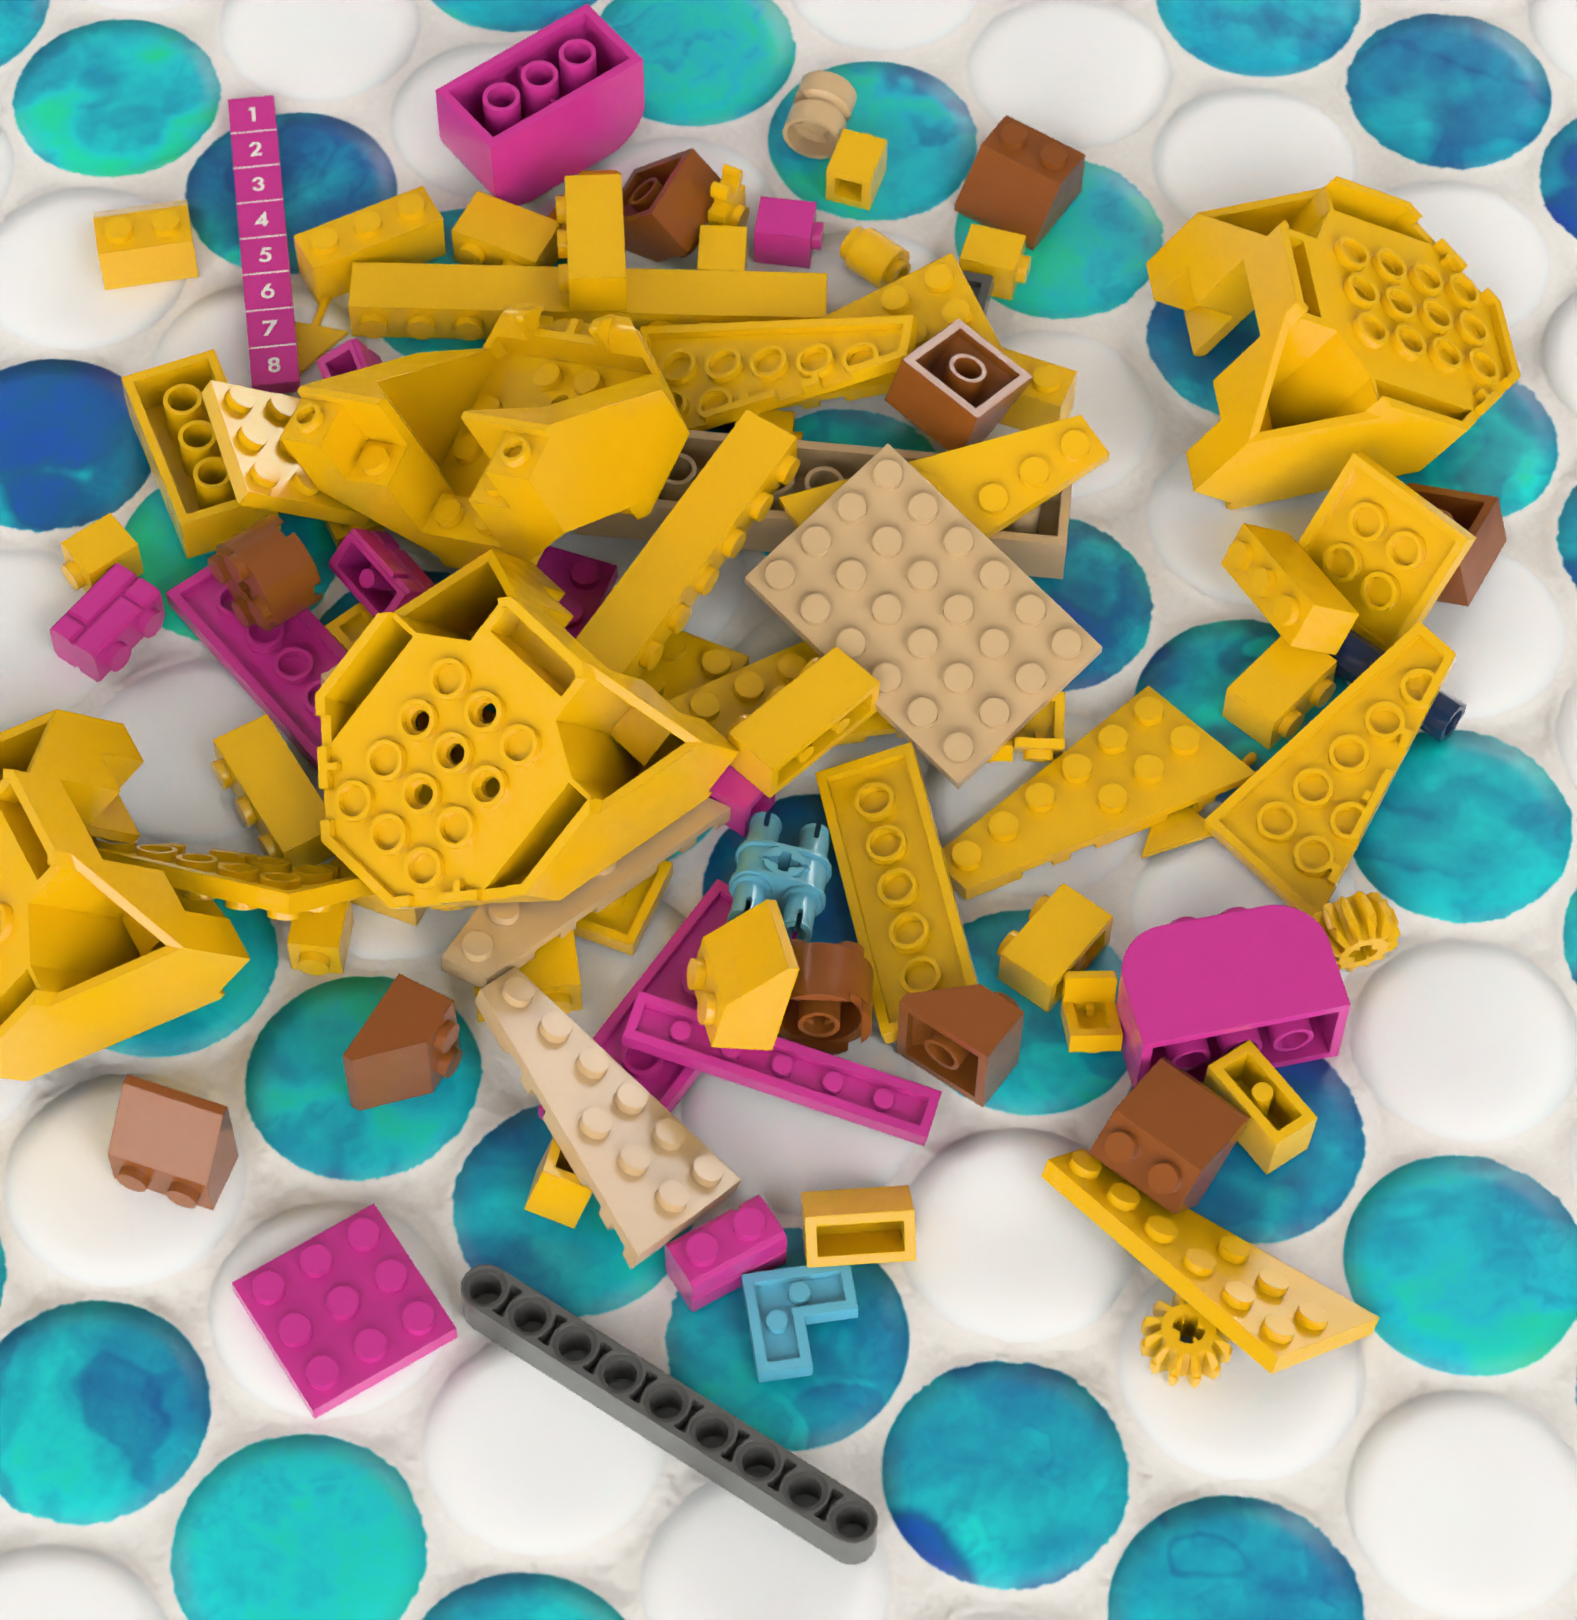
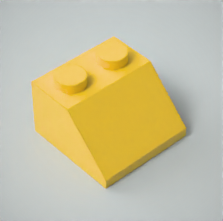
[93,199,199,290]
[687,899,799,1051]

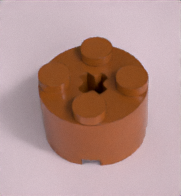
[208,514,323,631]
[778,939,874,1055]

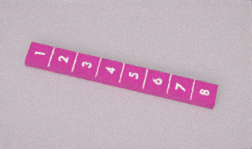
[228,95,301,394]

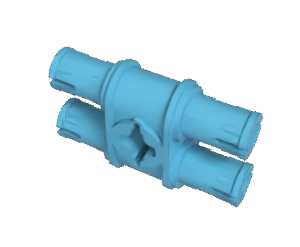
[727,811,832,943]

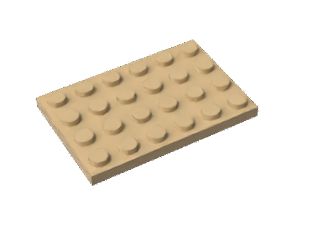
[744,444,1102,789]

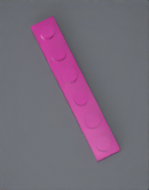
[621,990,942,1146]

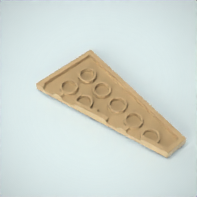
[441,797,731,988]
[474,966,742,1269]

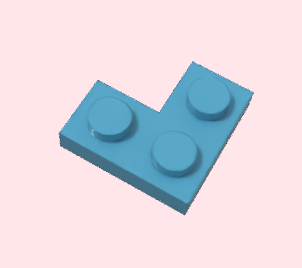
[741,1265,858,1383]

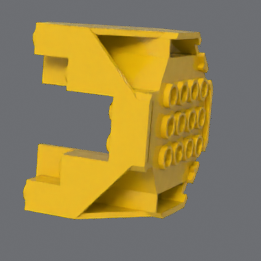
[1146,176,1521,510]
[280,302,690,569]
[315,549,739,911]
[0,709,251,1081]

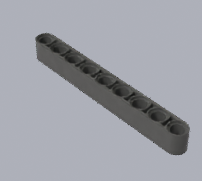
[461,1264,878,1565]

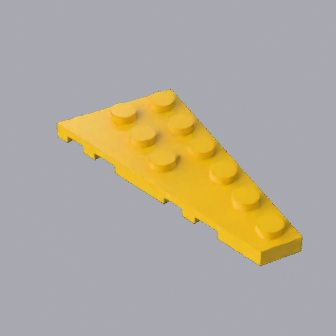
[1041,1148,1380,1374]

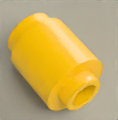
[839,226,911,289]

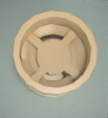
[782,70,857,159]

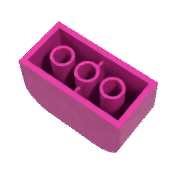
[435,4,645,206]
[1116,905,1351,1088]

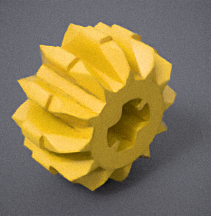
[1312,891,1401,972]
[1140,1294,1233,1389]

